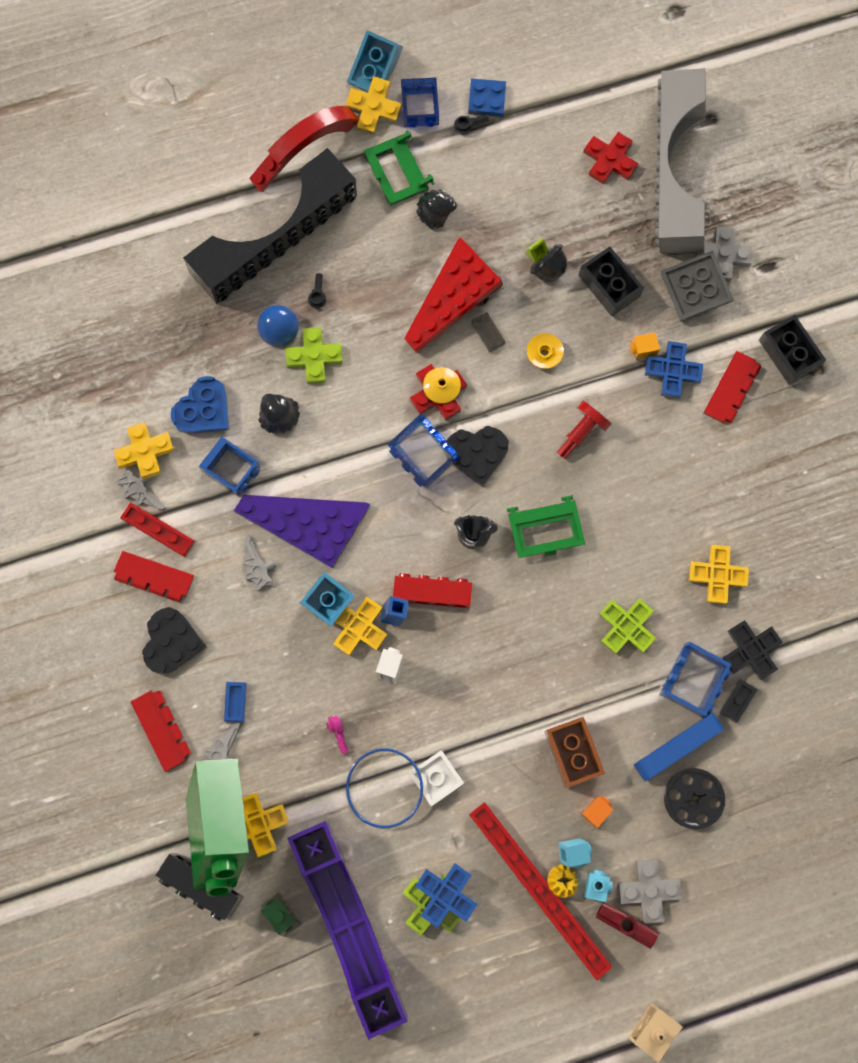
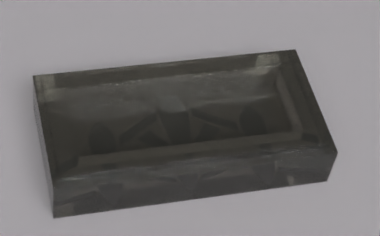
[471,312,506,353]

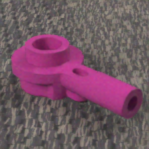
[326,716,349,754]

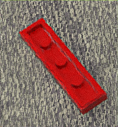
[120,502,195,558]

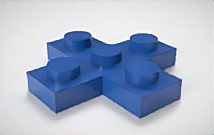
[645,341,703,398]
[415,863,478,928]

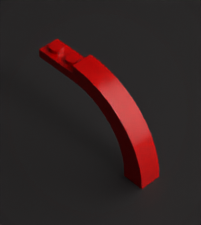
[249,106,359,192]

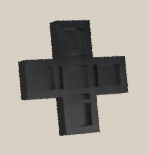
[723,620,783,681]

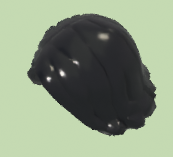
[416,189,457,229]
[530,244,567,281]
[258,393,300,434]
[454,515,498,549]

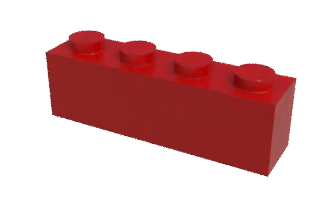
[393,573,472,609]

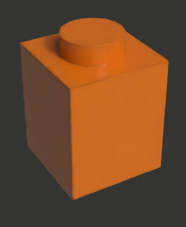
[580,796,613,828]

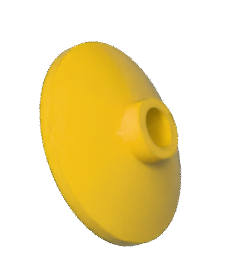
[526,333,564,369]
[423,367,461,404]

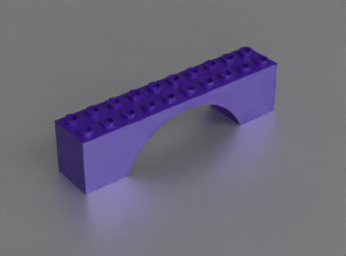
[287,821,408,1040]

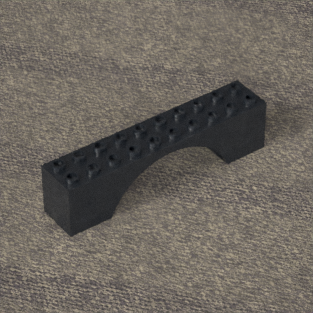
[183,148,357,304]

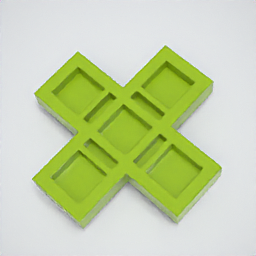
[285,327,343,384]
[598,598,656,654]
[403,874,461,936]

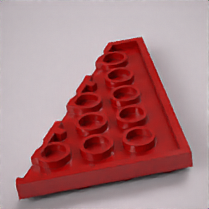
[404,237,503,353]

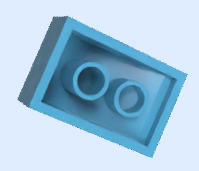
[347,30,403,91]

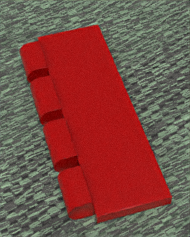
[703,351,762,423]
[113,551,194,603]
[131,690,191,772]

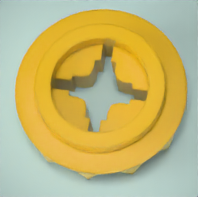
[547,864,579,898]

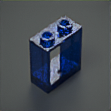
[401,77,439,128]

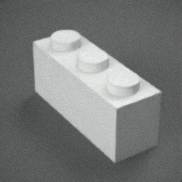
[376,647,403,685]

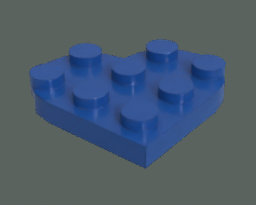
[170,376,229,434]

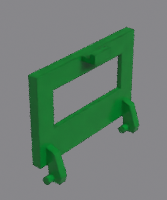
[364,130,435,206]
[507,495,585,559]

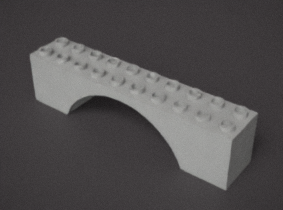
[655,68,706,254]

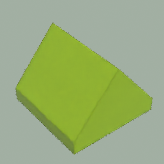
[525,238,549,263]

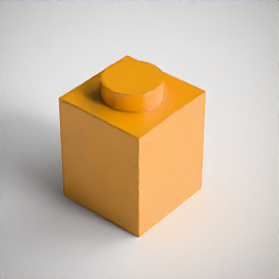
[629,332,660,360]

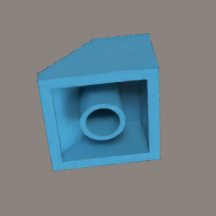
[299,572,355,627]

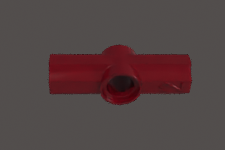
[595,902,659,949]

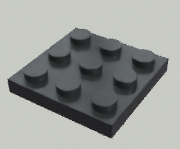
[661,251,734,322]

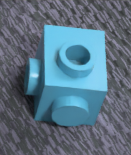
[558,838,592,868]
[583,870,612,902]

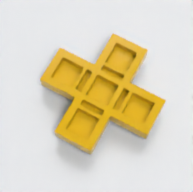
[346,76,402,134]
[113,422,174,480]
[688,545,749,605]
[333,596,387,656]
[242,792,289,857]

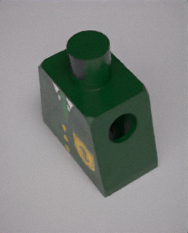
[261,893,301,937]

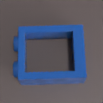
[199,437,260,496]

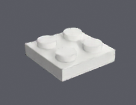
[409,750,464,806]

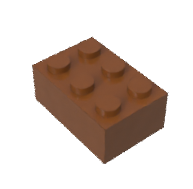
[544,716,605,788]

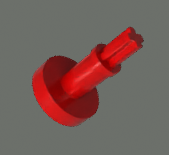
[556,400,611,459]

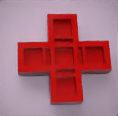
[583,132,639,184]
[410,364,467,421]

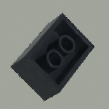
[578,246,644,316]
[759,315,826,385]

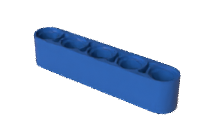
[633,713,724,782]

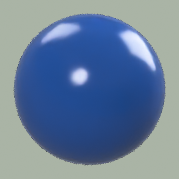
[257,305,299,347]

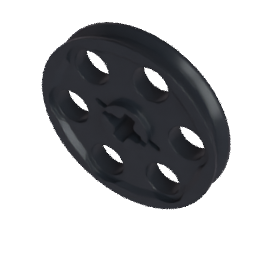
[664,768,725,829]

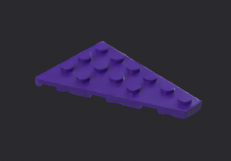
[234,495,370,568]

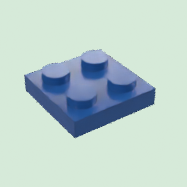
[468,78,506,117]

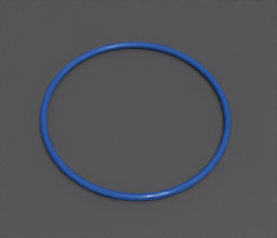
[346,748,423,828]

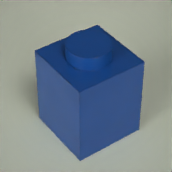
[381,596,409,627]

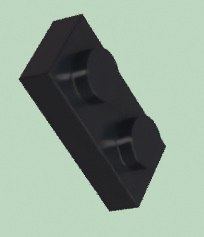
[719,679,757,723]

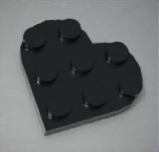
[445,426,509,487]
[142,607,207,674]

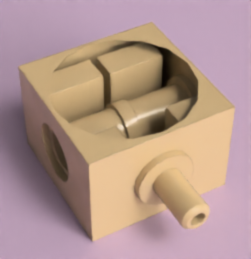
[628,1003,683,1063]

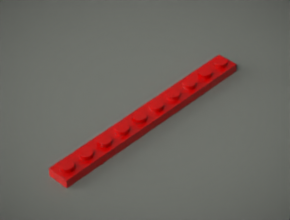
[469,802,612,980]

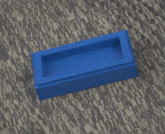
[224,682,247,722]

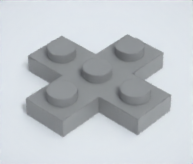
[696,226,752,281]
[618,859,682,924]

